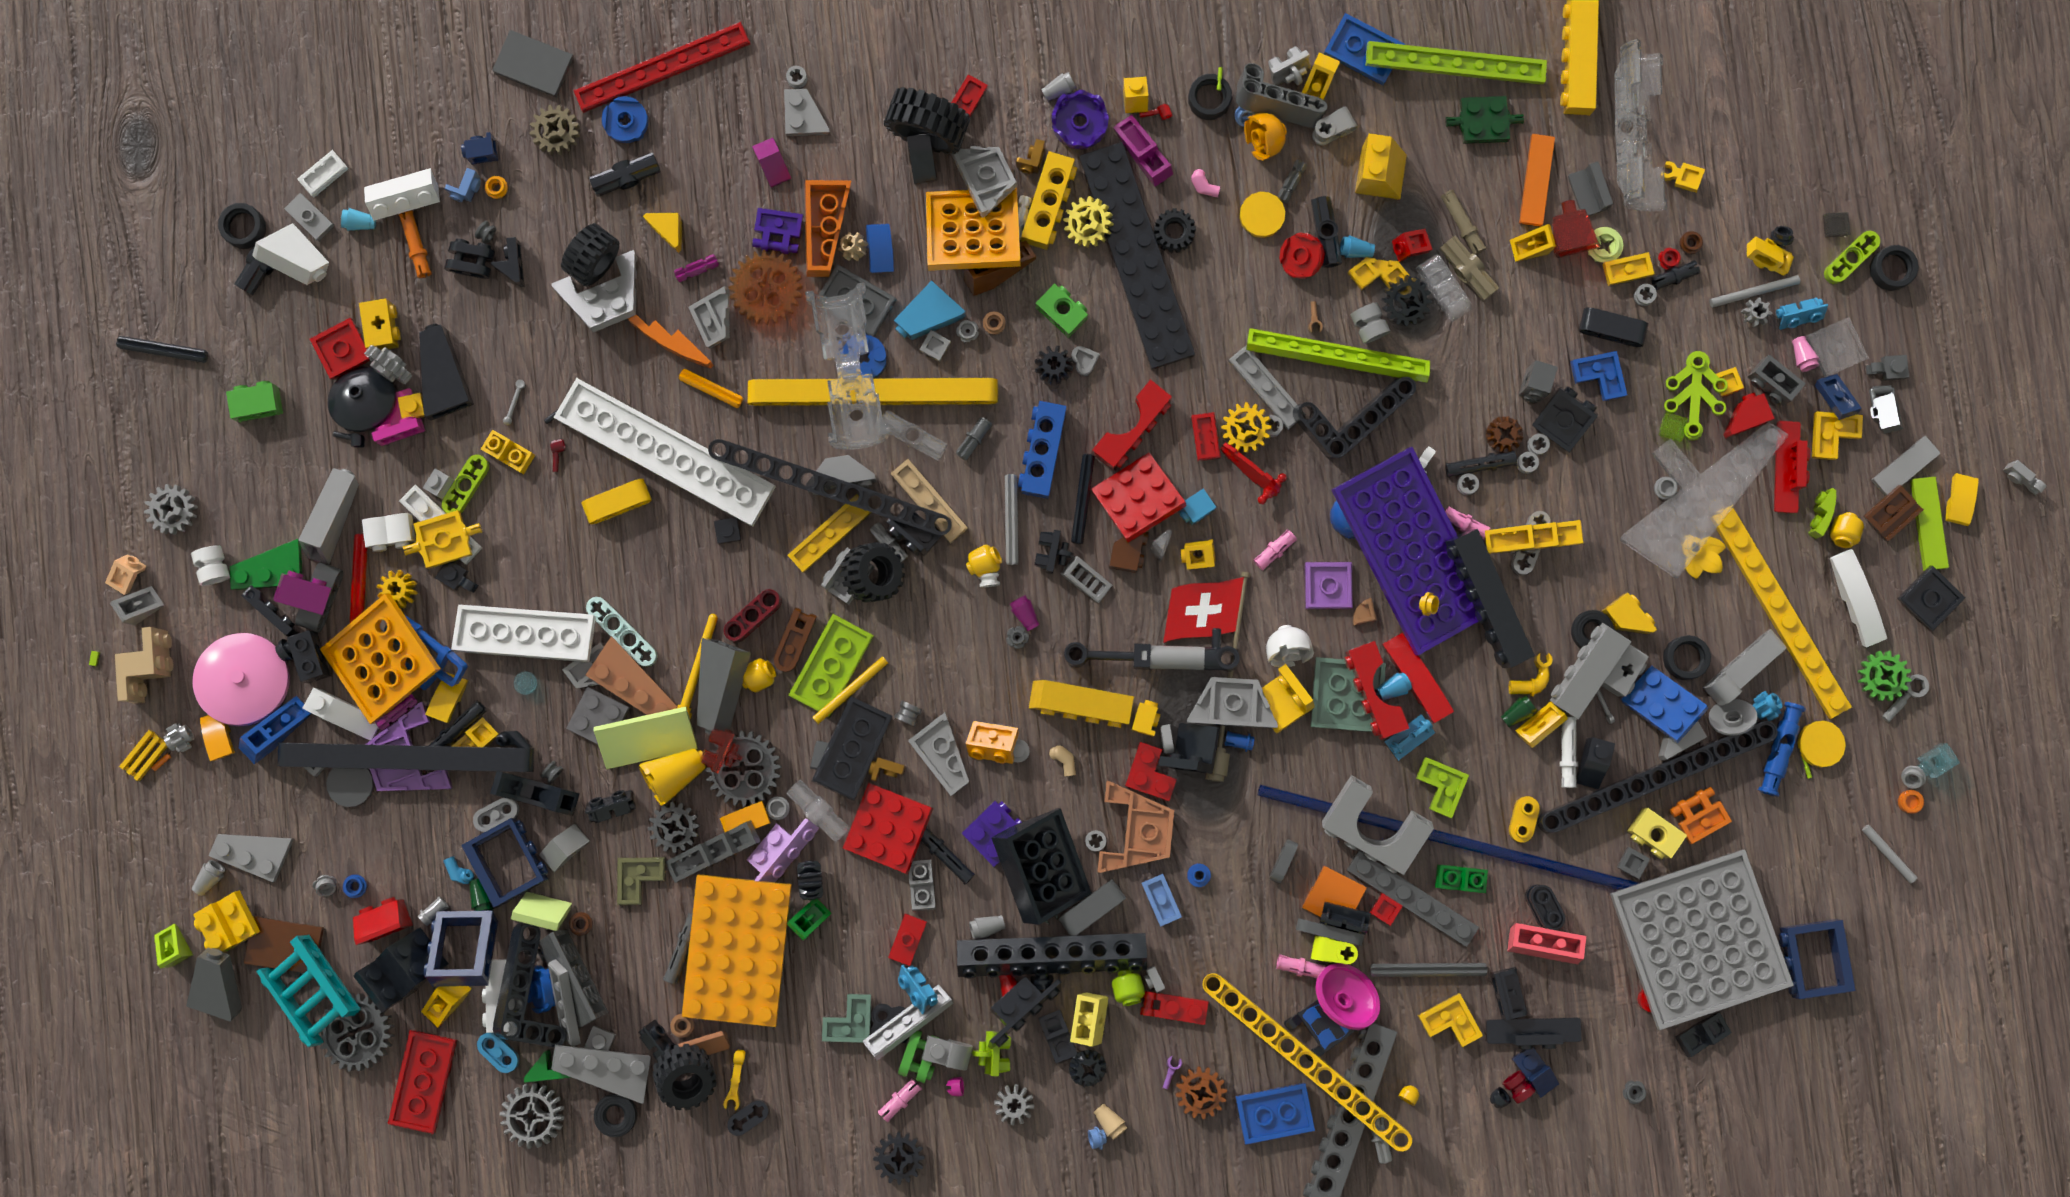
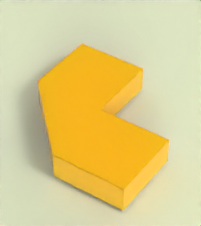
[1348,257,1410,291]

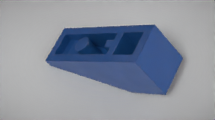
[238,696,312,764]

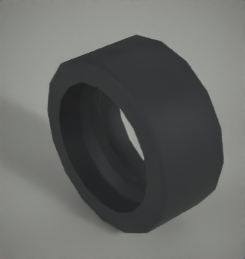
[1188,74,1232,120]
[218,203,266,249]
[1870,245,1919,291]
[1663,635,1711,680]

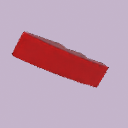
[1382,633,1454,724]

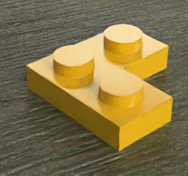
[1812,412,1863,460]
[1417,993,1483,1047]

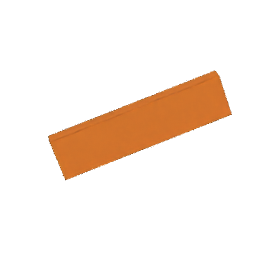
[1519,134,1555,227]

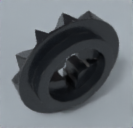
[1069,1050,1107,1088]

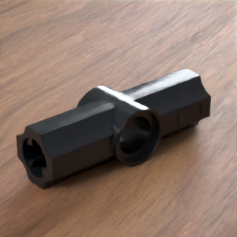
[589,152,661,197]
[1311,196,1342,268]

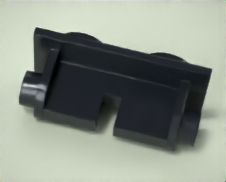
[585,790,636,823]
[1320,902,1371,935]
[638,1020,676,1062]

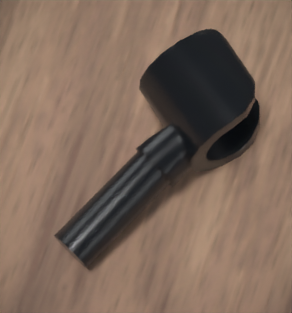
[333,431,365,448]

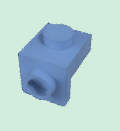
[445,168,481,202]

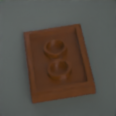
[244,916,324,973]

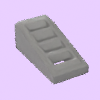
[1060,556,1113,603]

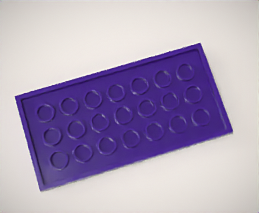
[1331,447,1478,655]

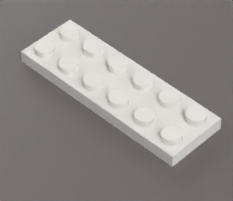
[451,604,596,662]

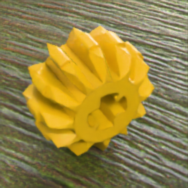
[377,570,418,609]

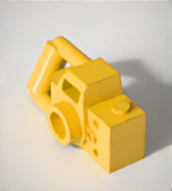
[1747,236,1794,276]

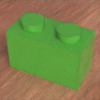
[226,381,283,422]

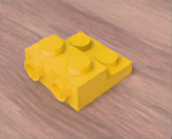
[193,890,260,953]

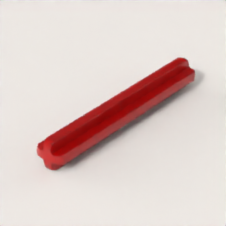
[350,534,368,623]

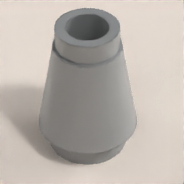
[1041,72,1077,101]
[192,860,225,896]
[969,915,1005,940]

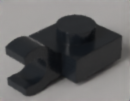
[435,561,479,593]

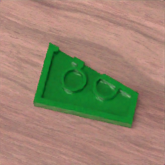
[230,539,302,590]

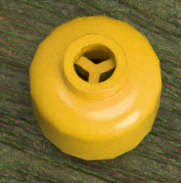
[1830,512,1864,548]
[966,544,1002,578]
[742,658,776,693]

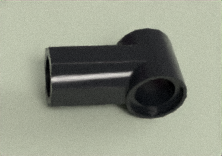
[234,248,274,296]

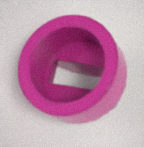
[946,1077,964,1097]

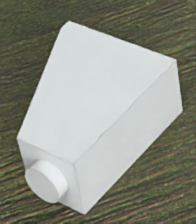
[252,223,329,285]

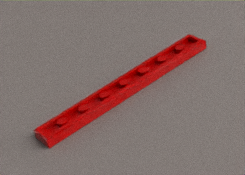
[573,22,750,113]

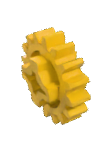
[1221,402,1272,453]

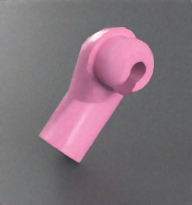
[1191,169,1220,198]

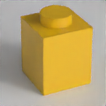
[1123,77,1148,113]

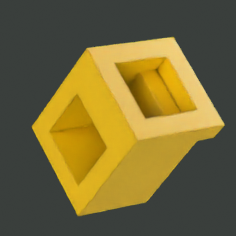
[1181,539,1216,569]
[1131,700,1160,737]

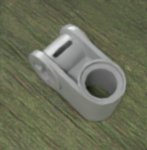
[1312,107,1358,146]

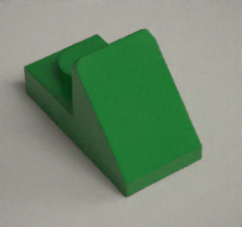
[524,1049,570,1083]

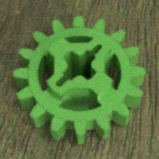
[1857,651,1912,701]

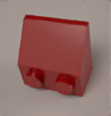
[353,897,413,945]

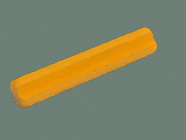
[679,369,743,408]

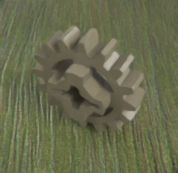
[530,105,580,155]

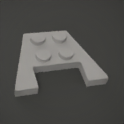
[551,250,637,332]

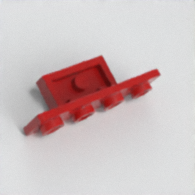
[1774,421,1810,513]

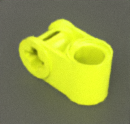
[1311,935,1358,964]

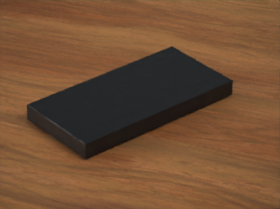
[811,696,892,801]

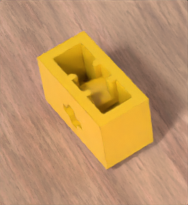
[359,298,401,350]

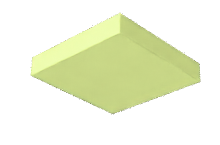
[511,892,572,931]

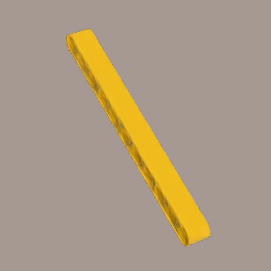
[748,378,998,406]
[1202,973,1412,1152]

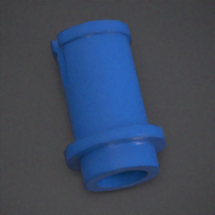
[1224,731,1255,752]

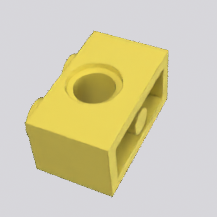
[1627,808,1687,859]

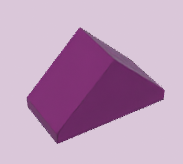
[752,137,791,188]

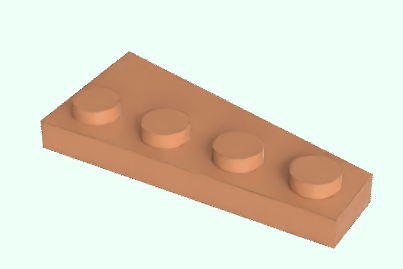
[586,636,677,715]

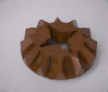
[1486,416,1524,453]

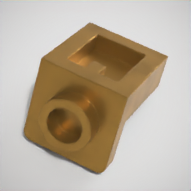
[1016,139,1045,174]
[869,758,906,781]

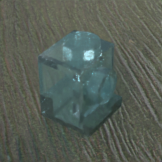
[1917,743,1960,778]

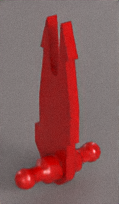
[1220,442,1287,505]

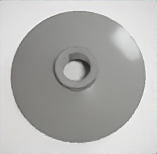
[1709,699,1757,735]

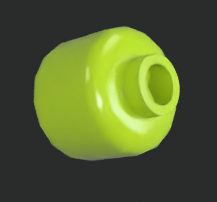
[1112,970,1145,1006]

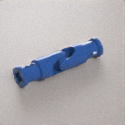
[1758,702,1806,797]

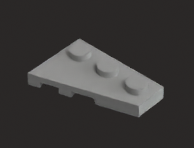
[908,712,969,796]
[209,834,294,882]

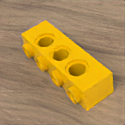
[1021,151,1078,250]

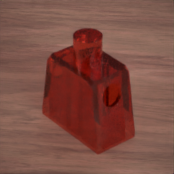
[1553,200,1601,258]

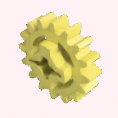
[1063,196,1114,248]

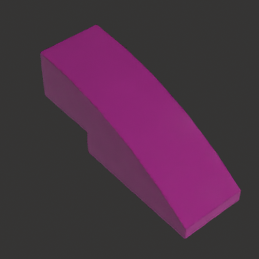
[1113,115,1173,187]

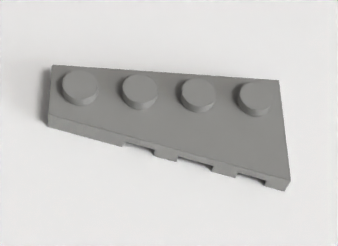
[551,1045,651,1104]

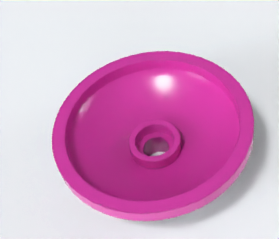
[1316,963,1380,1030]

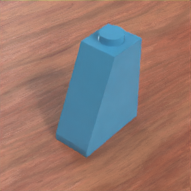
[894,280,966,340]

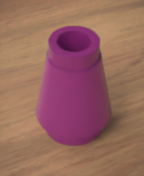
[1010,595,1039,631]

